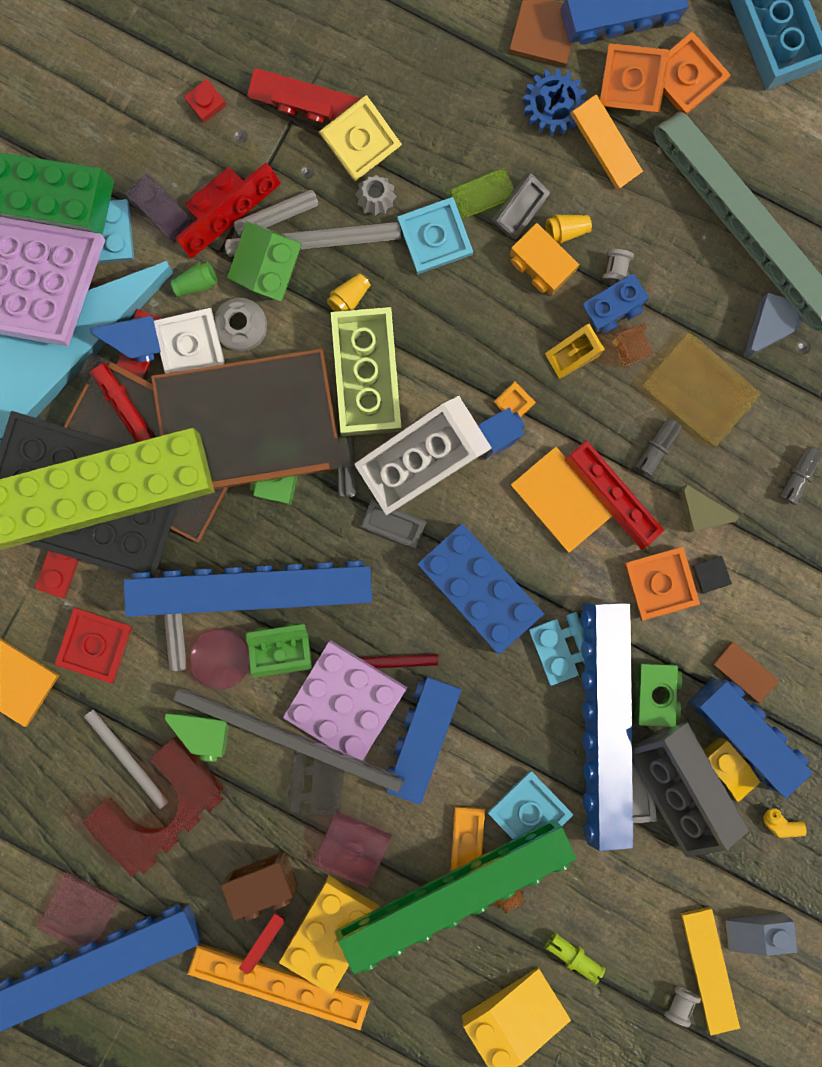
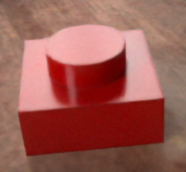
[184,79,227,123]

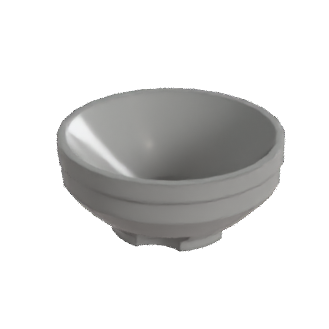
[214,298,268,352]

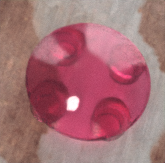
[190,629,250,689]

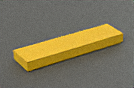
[680,907,740,1035]

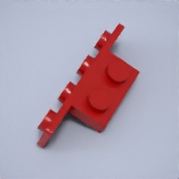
[247,68,362,124]
[176,163,281,258]

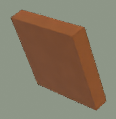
[509,0,572,68]

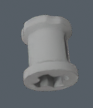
[602,248,634,284]
[664,986,701,1027]

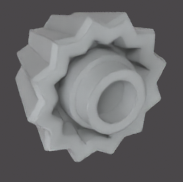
[355,175,397,216]

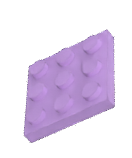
[283,640,407,760]

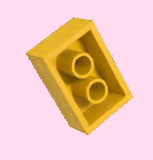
[279,875,380,995]

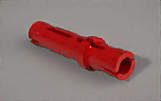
[89,362,156,443]

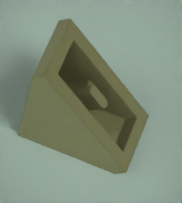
[678,485,739,533]

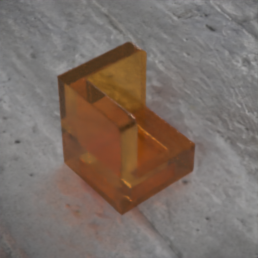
[612,323,653,368]

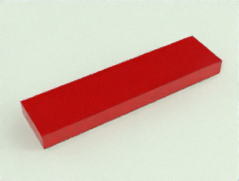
[564,440,665,550]

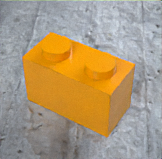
[510,223,579,296]

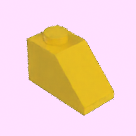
[703,737,760,802]

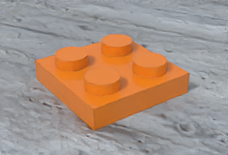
[663,31,731,115]
[600,43,670,113]
[624,547,700,621]

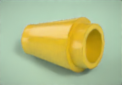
[545,214,592,244]
[327,273,371,312]

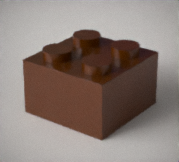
[221,851,298,921]

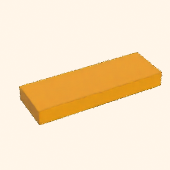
[570,94,643,189]
[450,806,485,871]

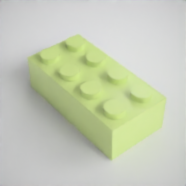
[331,307,401,437]

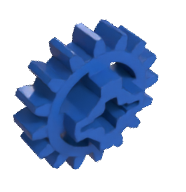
[522,68,587,136]

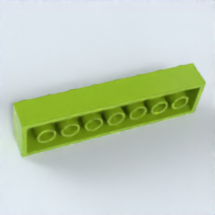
[0,428,215,550]

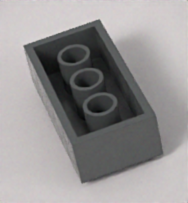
[632,723,749,857]

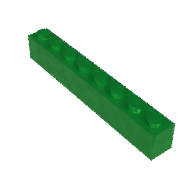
[335,819,577,974]

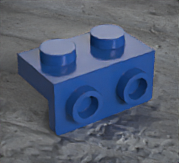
[583,274,649,336]

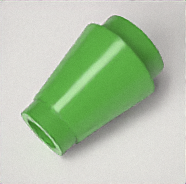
[171,261,218,297]

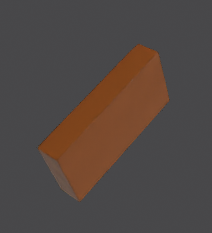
[712,641,779,703]

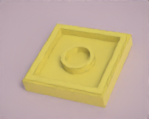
[318,95,402,182]

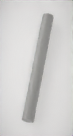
[84,709,169,810]

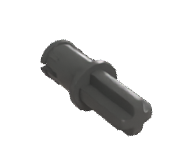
[635,419,682,476]
[336,437,356,498]
[779,446,822,505]

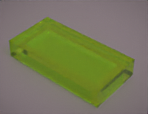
[450,167,514,219]

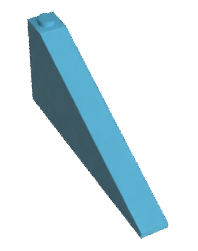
[0,261,174,445]

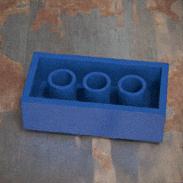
[417,523,544,655]
[688,678,813,799]

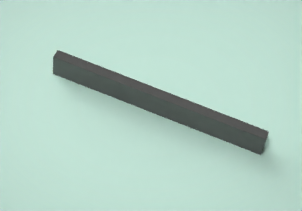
[173,688,406,793]

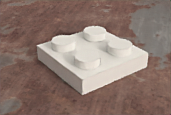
[154,308,225,374]

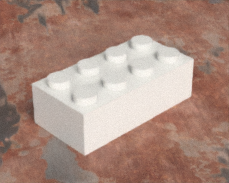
[354,396,492,515]

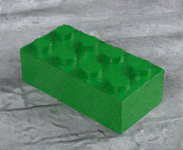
[0,153,115,235]

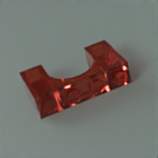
[82,736,225,877]

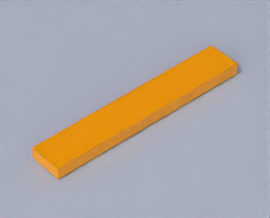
[187,943,370,1030]

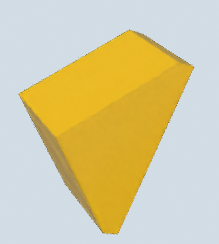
[545,324,605,379]

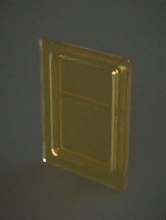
[642,332,762,448]

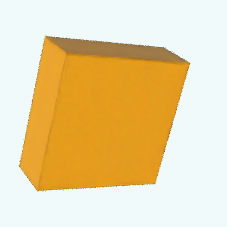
[493,382,536,417]

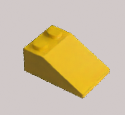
[462,967,571,1067]

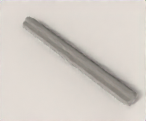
[225,222,401,257]

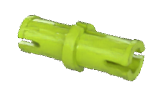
[545,932,605,985]

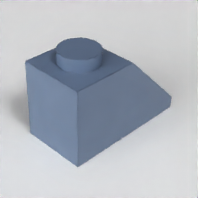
[744,293,803,357]
[724,913,798,956]

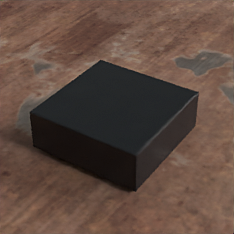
[692,556,732,594]

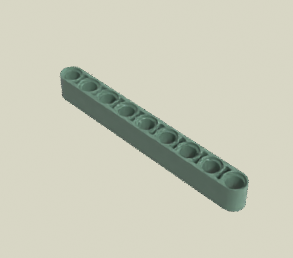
[653,112,822,332]

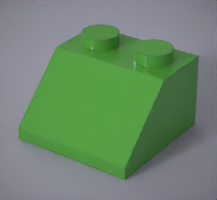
[227,221,303,301]

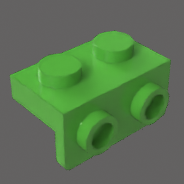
[245,623,312,678]

